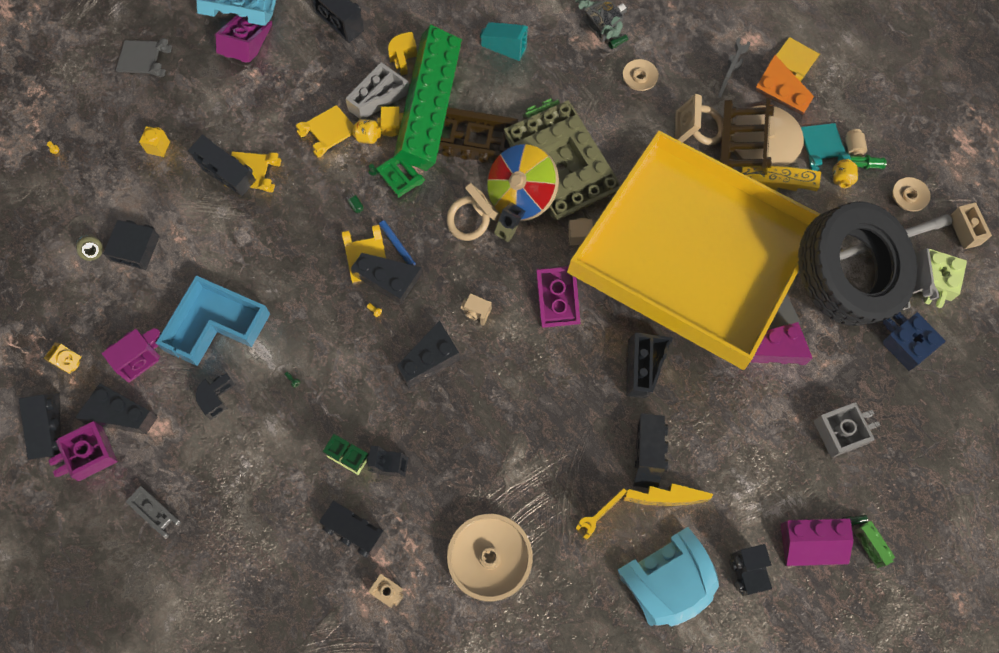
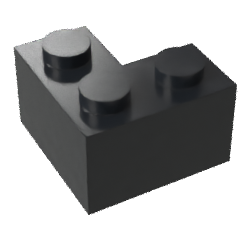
[729,544,772,596]

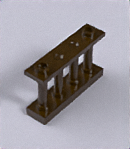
[721,98,774,175]

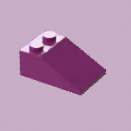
[216,15,272,62]
[536,265,581,328]

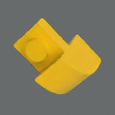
[388,32,417,76]

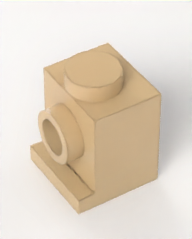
[461,293,492,326]
[369,574,404,608]

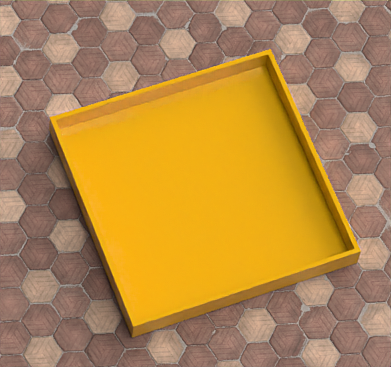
[567,130,820,370]

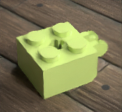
[921,249,967,308]

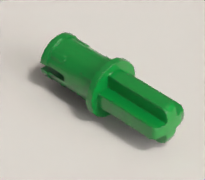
[850,155,887,170]

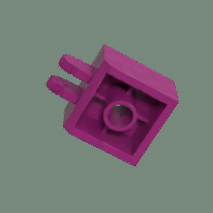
[101,328,162,383]
[48,421,118,481]

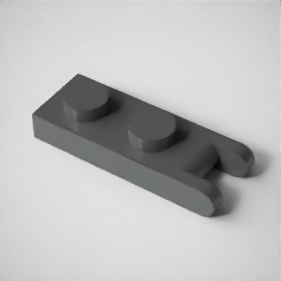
[126,486,181,539]

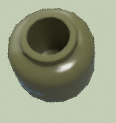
[75,234,103,261]

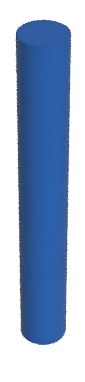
[379,220,416,266]

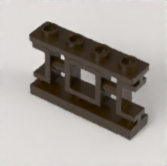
[439,107,519,163]

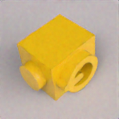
[378,106,403,137]
[43,342,81,374]

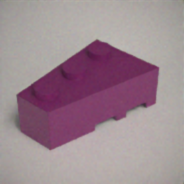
[751,322,813,365]

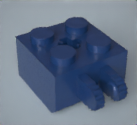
[883,312,946,371]

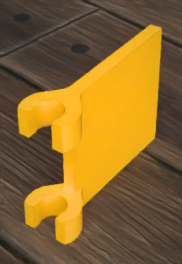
[769,37,820,82]
[296,105,354,158]
[231,152,281,192]
[342,225,386,283]
[575,489,627,540]

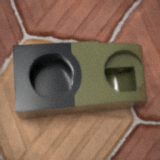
[494,202,526,242]

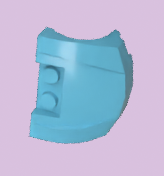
[197,0,276,26]
[618,527,719,626]

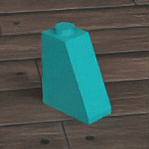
[480,22,528,61]

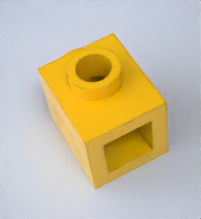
[139,126,170,157]

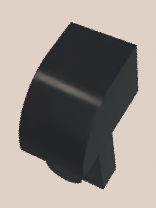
[196,373,236,420]
[367,446,409,477]

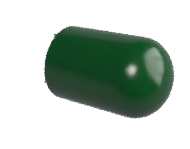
[347,193,364,213]

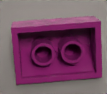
[780,519,853,566]

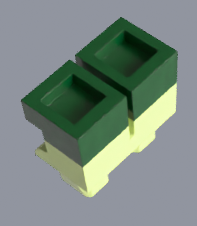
[322,434,368,475]

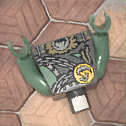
[575,0,627,43]

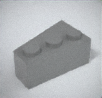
[345,62,409,119]

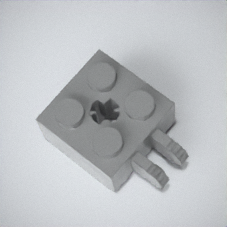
[813,403,880,458]

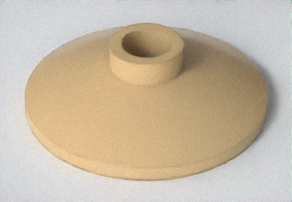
[623,59,658,91]
[892,177,930,212]

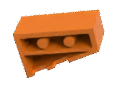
[756,55,814,115]

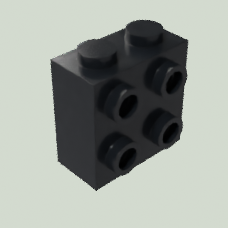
[103,220,160,270]

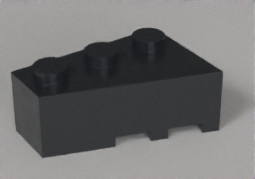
[19,393,61,460]

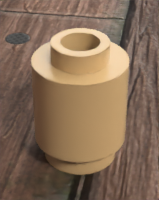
[845,129,867,156]

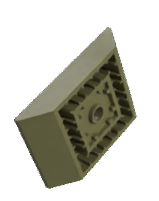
[504,100,621,220]

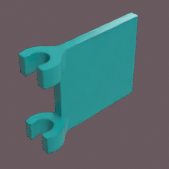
[801,123,851,171]

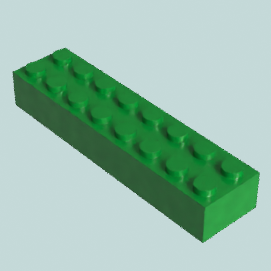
[393,24,462,171]

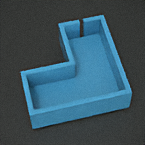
[156,276,270,366]

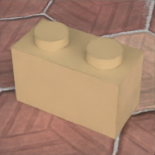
[950,203,992,249]

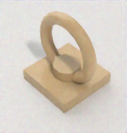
[675,94,723,145]
[447,183,501,241]

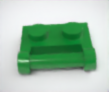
[376,157,425,198]

